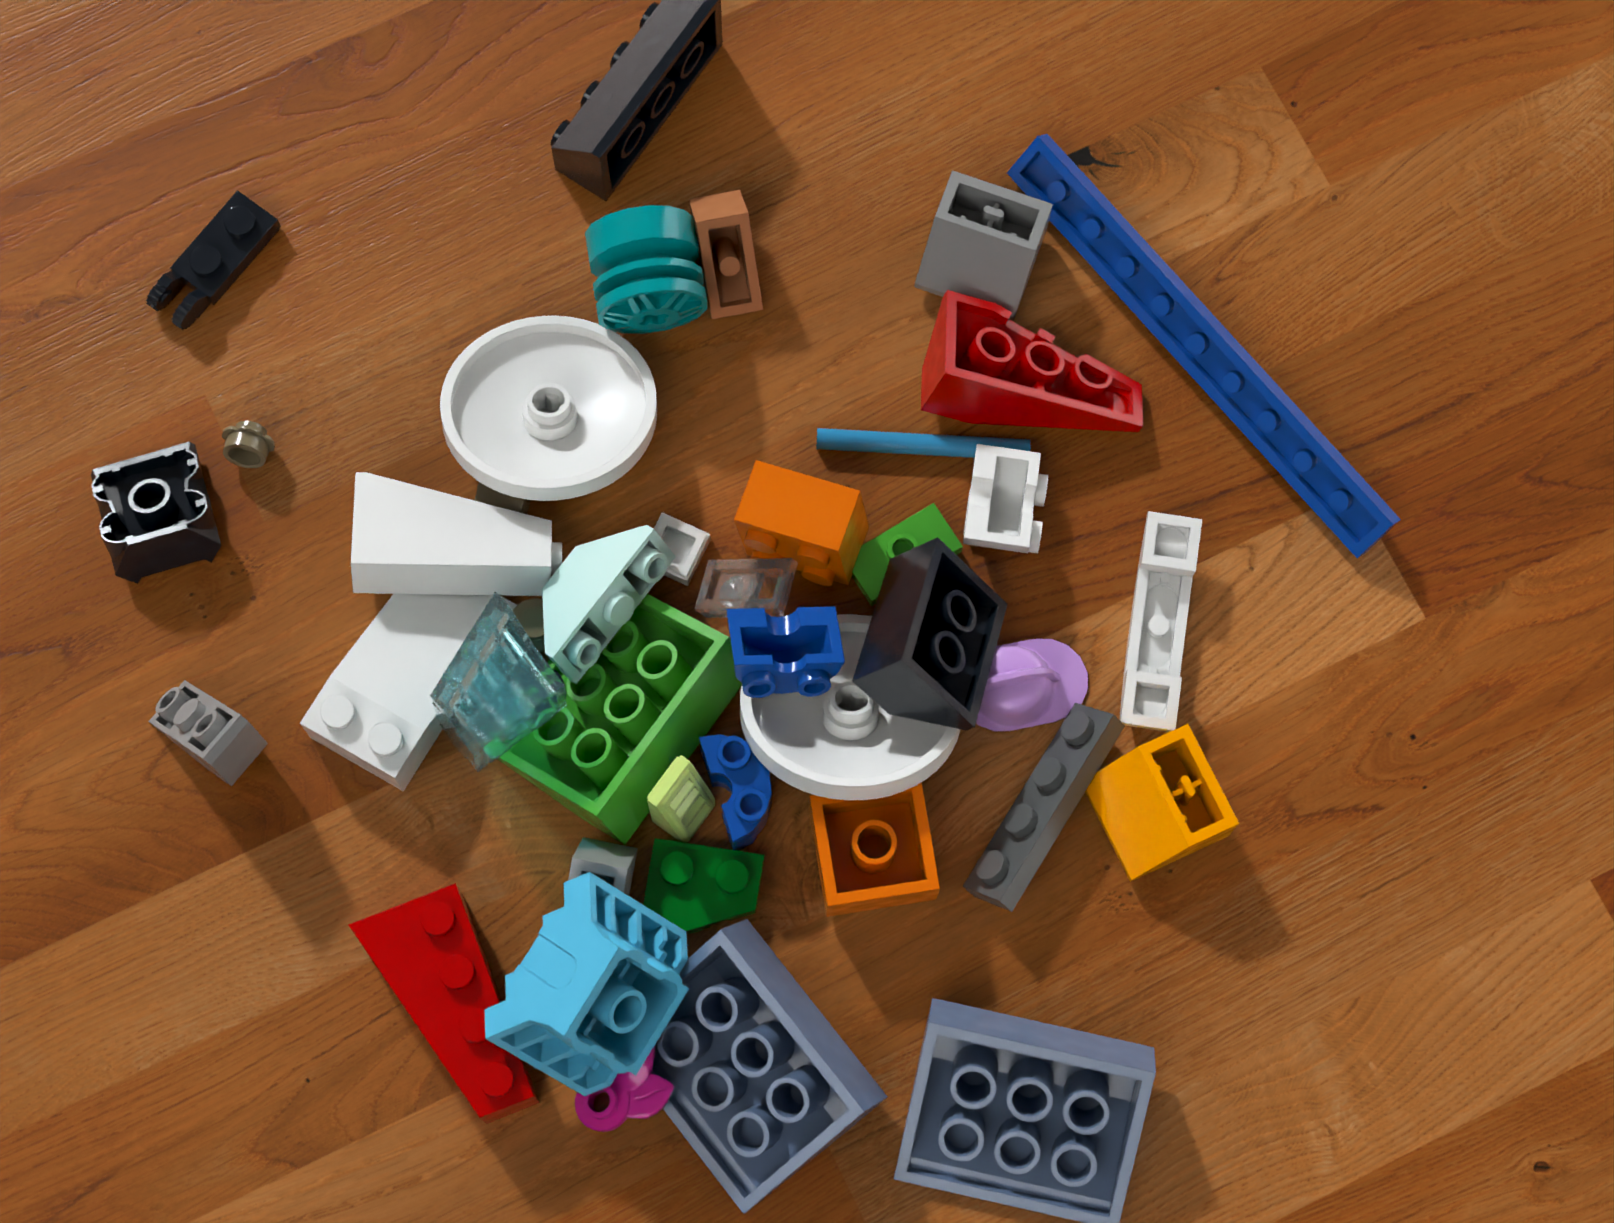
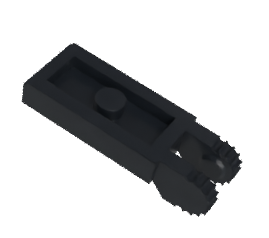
[146,190,281,330]

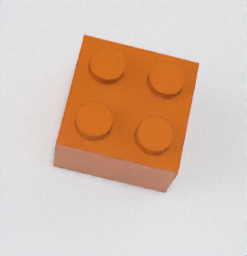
[734,460,869,586]
[809,782,940,917]

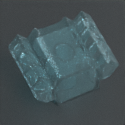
[430,592,567,772]

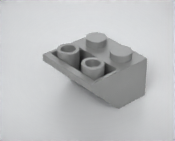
[914,170,1053,321]

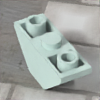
[542,525,676,684]

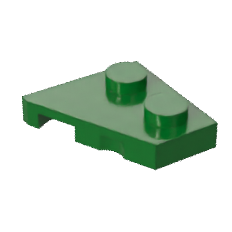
[643,838,764,934]

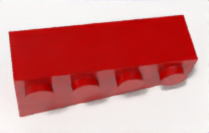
[348,883,540,1124]

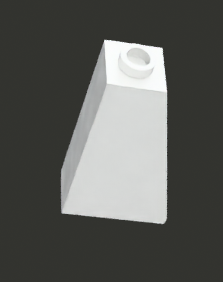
[351,472,562,596]

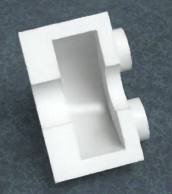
[963,444,1048,553]

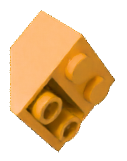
[1085,724,1239,882]

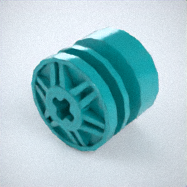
[585,205,708,334]

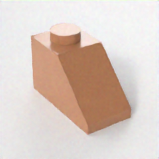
[688,190,763,319]

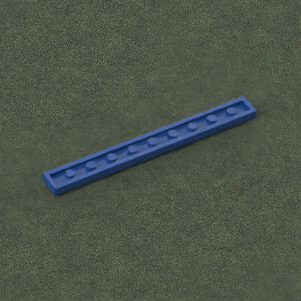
[1007,134,1401,558]

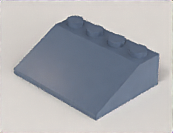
[651,919,888,1214]
[894,998,1156,1223]

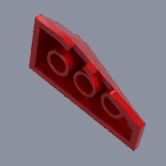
[921,290,1143,432]

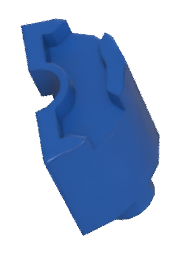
[726,607,845,698]
[699,734,772,851]

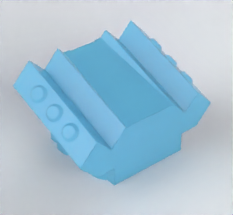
[485,872,689,1096]

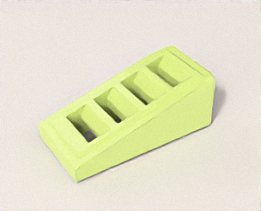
[647,755,715,843]

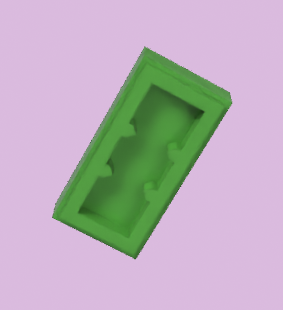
[852,503,963,606]

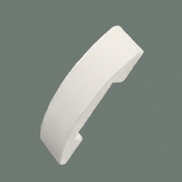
[1120,511,1202,732]

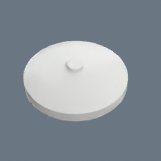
[440,316,657,501]
[740,614,960,800]

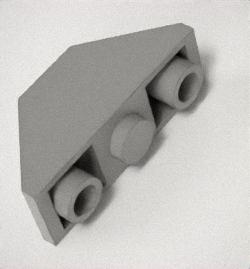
[148,680,268,786]

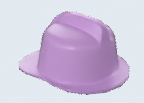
[976,639,1088,732]

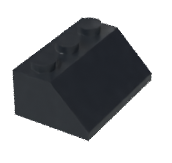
[852,537,1008,731]

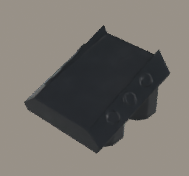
[91,442,222,584]

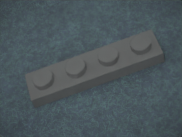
[963,703,1125,912]

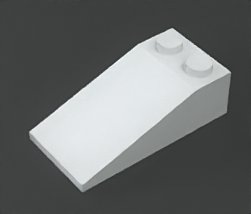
[300,594,517,792]

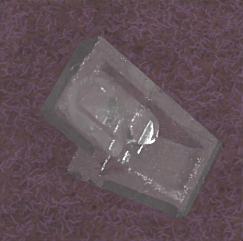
[694,558,798,618]

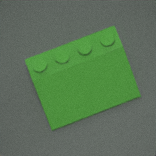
[483,594,742,845]

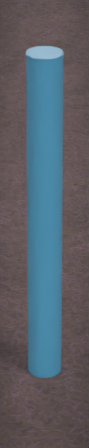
[816,428,1031,458]

